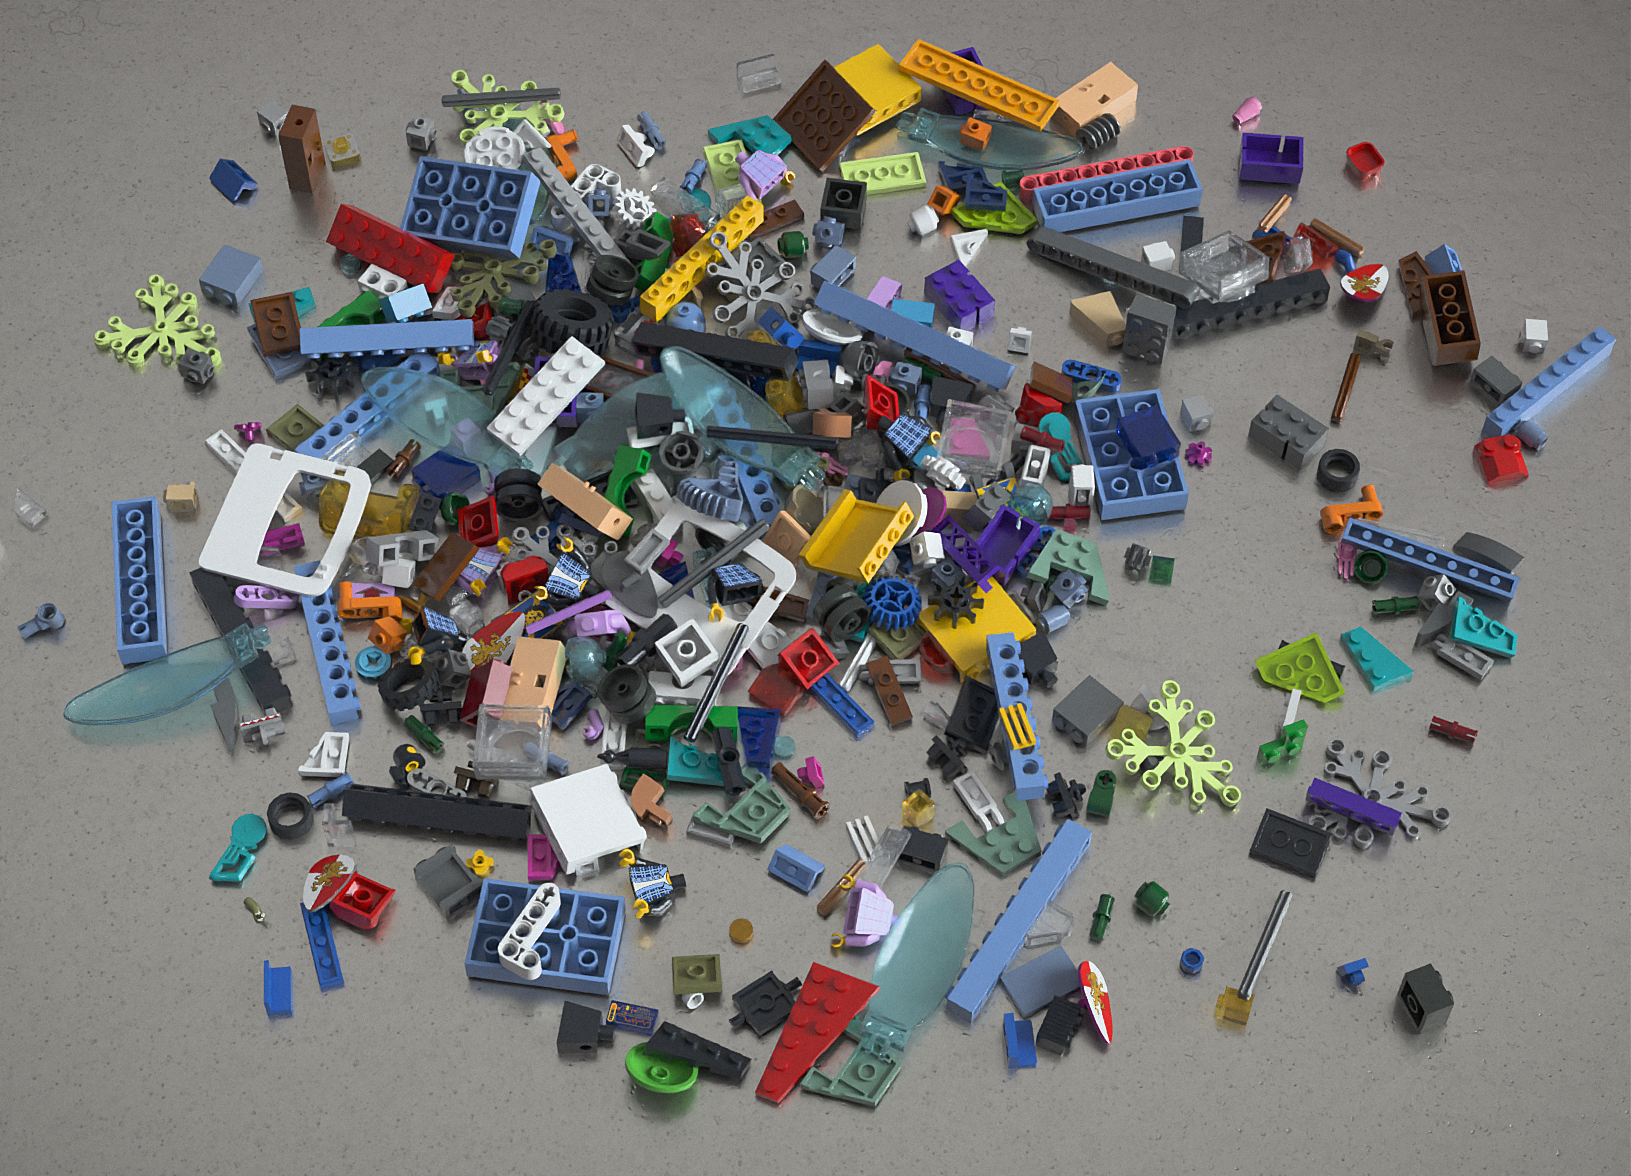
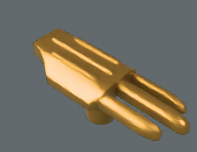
[398,593,429,612]

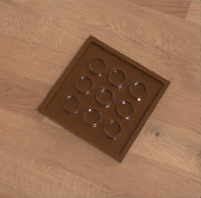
[773,59,876,172]

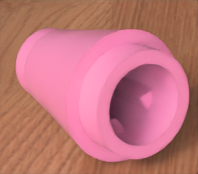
[1232,97,1262,125]

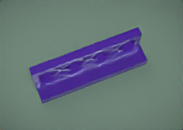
[930,515,1000,593]
[1305,777,1402,836]

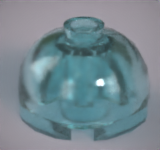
[1008,483,1053,525]
[565,636,606,682]

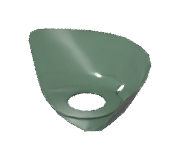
[1070,374,1105,404]

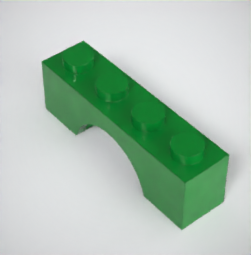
[634,211,676,292]
[317,290,386,361]
[604,445,652,539]
[645,705,738,742]

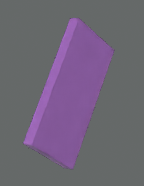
[526,590,612,635]

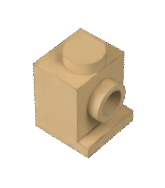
[163,481,198,512]

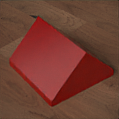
[864,375,899,430]
[457,496,499,547]

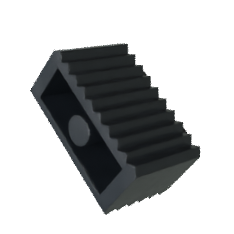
[1036,995,1084,1055]

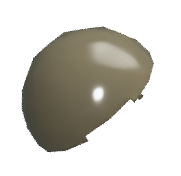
[784,484,829,536]

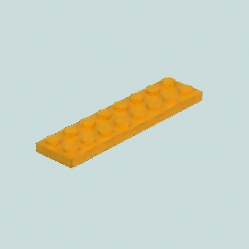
[899,39,1060,132]

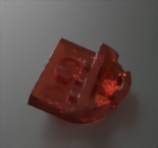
[670,213,706,257]
[1293,222,1340,259]
[919,631,957,674]
[747,664,804,717]

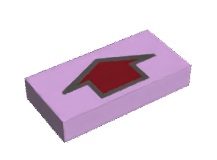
[352,583,396,598]

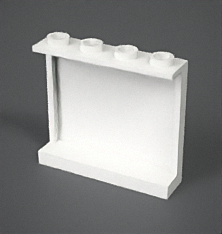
[528,764,647,875]

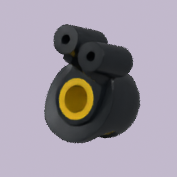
[389,744,426,790]

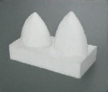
[616,125,655,167]
[1131,684,1169,730]

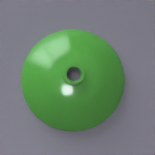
[625,1042,698,1094]

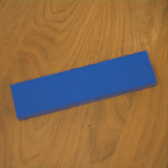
[809,673,875,738]
[300,902,344,989]

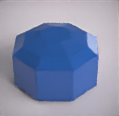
[1180,948,1204,973]

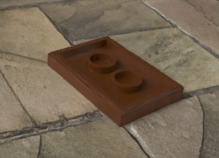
[250,292,301,357]
[1030,361,1072,404]
[412,532,479,602]

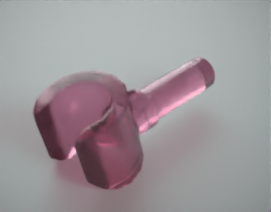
[1063,518,1076,535]

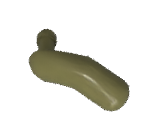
[244,897,266,921]

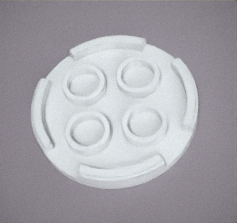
[464,126,526,170]
[876,480,927,546]

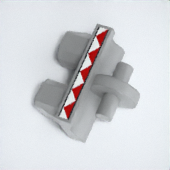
[239,708,285,745]

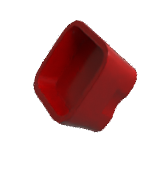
[1346,142,1385,180]

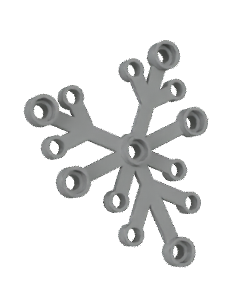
[705,231,819,343]
[512,524,618,624]
[1308,738,1451,848]

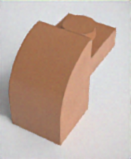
[812,408,852,438]
[631,773,673,826]

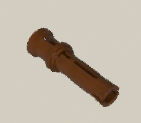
[771,762,830,820]

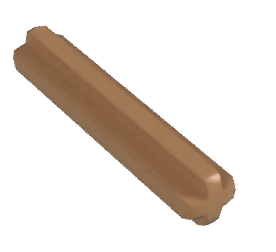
[1257,194,1292,233]
[1309,218,1364,257]
[817,859,868,916]

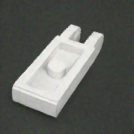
[953,771,1004,833]

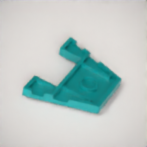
[708,115,791,155]

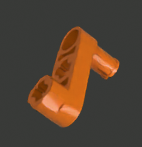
[545,129,578,182]
[1320,485,1383,534]
[337,581,403,623]

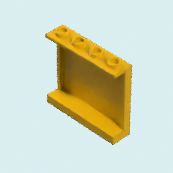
[834,44,922,136]
[798,489,914,583]
[916,576,1036,683]

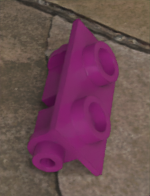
[260,523,305,555]

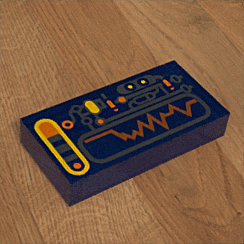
[606,1000,659,1035]

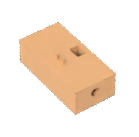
[1051,62,1138,138]
[538,463,633,540]
[496,636,568,735]

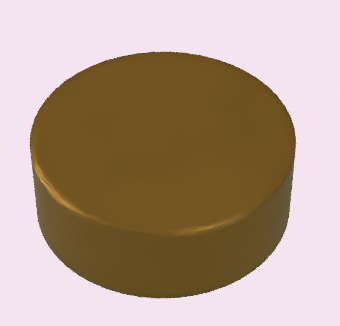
[729,918,753,944]

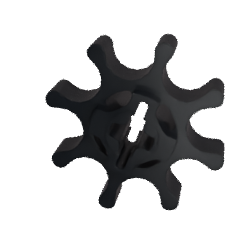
[305,353,360,397]
[927,575,984,629]

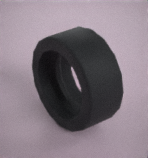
[1317,449,1360,491]
[267,792,313,839]

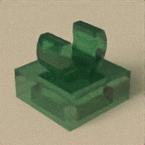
[1149,555,1175,582]

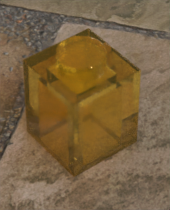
[901,789,935,829]
[1215,986,1255,1026]

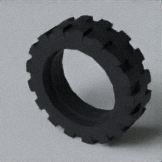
[378,657,440,711]

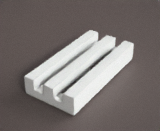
[846,815,885,864]

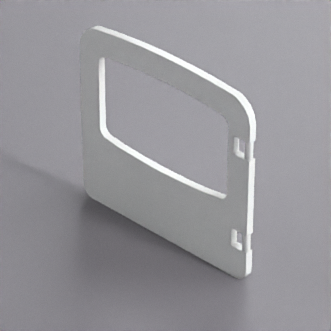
[199,443,371,597]
[605,502,796,676]

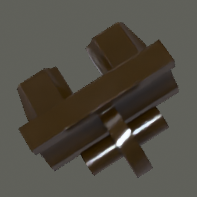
[454,756,499,797]

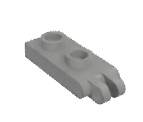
[1431,634,1494,680]
[859,659,921,684]

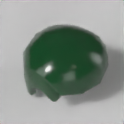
[440,493,470,526]
[1354,550,1388,584]

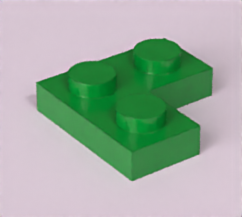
[1257,719,1308,764]

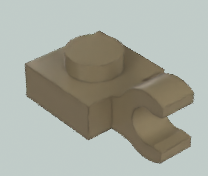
[1353,329,1394,357]

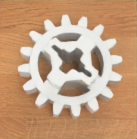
[612,188,656,232]
[920,455,966,490]

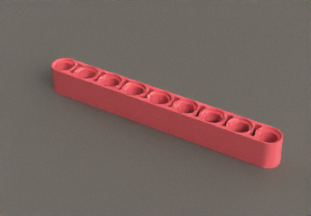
[1019,146,1194,203]

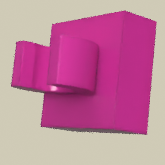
[655,539,684,569]
[797,756,825,788]

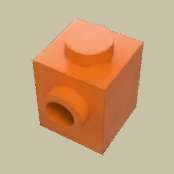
[959,117,992,152]
[927,186,962,216]
[368,616,408,654]

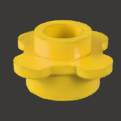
[466,850,494,876]

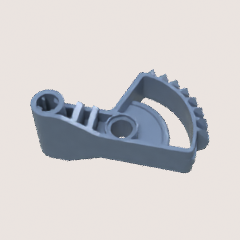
[677,455,743,522]

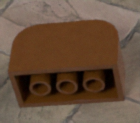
[1420,270,1481,366]

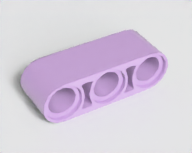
[867,276,903,310]

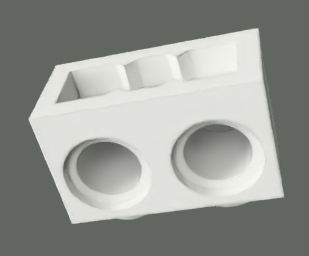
[358,264,408,299]

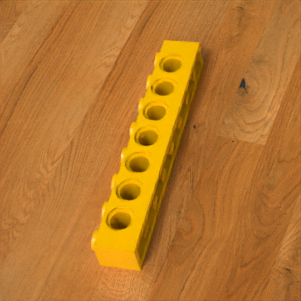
[640,195,763,323]

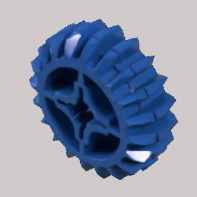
[862,575,922,632]

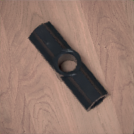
[616,613,677,666]
[711,727,746,796]

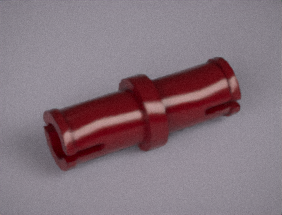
[1020,426,1065,454]
[1046,504,1090,521]
[1429,716,1478,744]

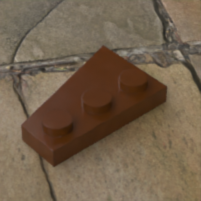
[1244,231,1286,286]
[1398,251,1433,318]

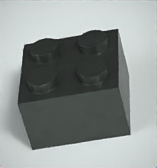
[820,178,867,230]
[1397,963,1454,1035]

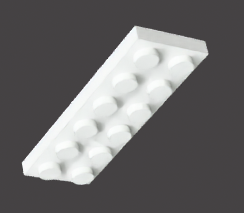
[486,336,605,456]

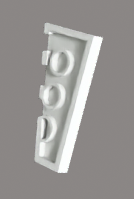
[711,602,793,673]

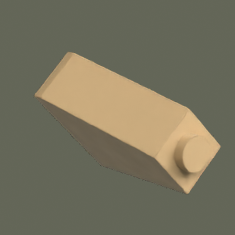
[1069,291,1126,347]
[937,490,978,527]

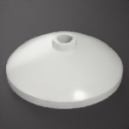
[802,309,864,346]

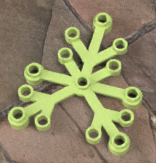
[451,70,564,146]
[93,275,221,368]
[1105,680,1241,806]

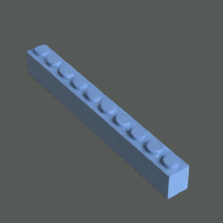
[814,281,1016,392]
[945,819,1092,1023]

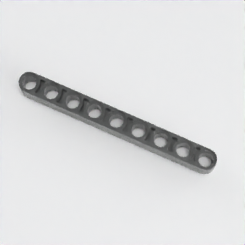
[1026,226,1200,309]

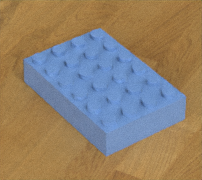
[400,156,540,259]
[1073,389,1189,520]
[464,878,626,995]

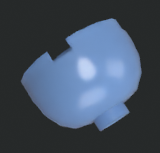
[664,302,706,332]

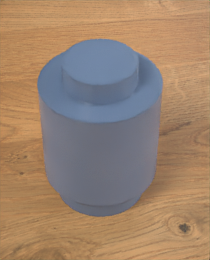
[1515,419,1549,450]
[1036,605,1070,634]

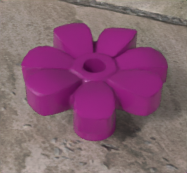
[234,422,262,441]
[1185,441,1212,466]

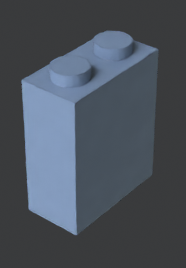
[199,244,263,306]

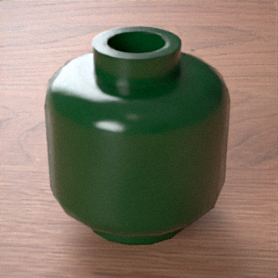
[777,231,809,259]
[1134,881,1170,916]

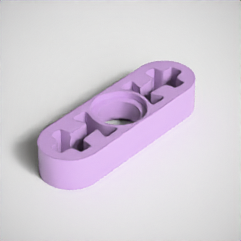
[234,585,300,609]

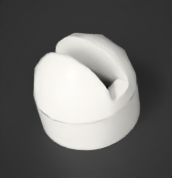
[682,993,704,1009]

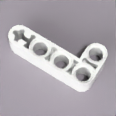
[551,164,621,232]
[498,883,560,980]

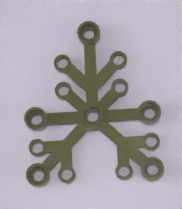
[450,240,557,318]

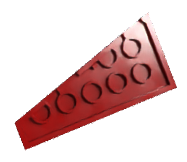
[755,962,881,1104]

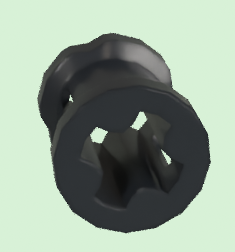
[904,778,931,802]

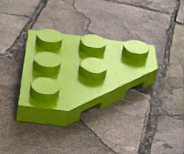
[951,181,1038,234]
[1254,632,1346,703]

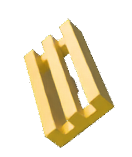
[999,703,1036,750]

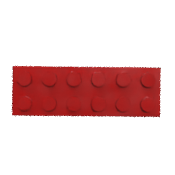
[326,204,455,293]

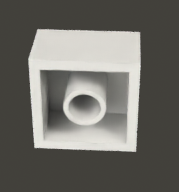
[655,618,719,687]

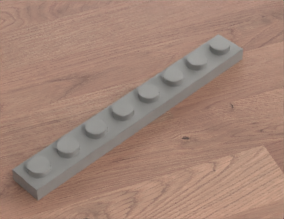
[522,147,630,262]

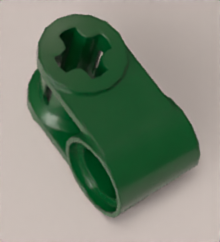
[1086,770,1116,817]

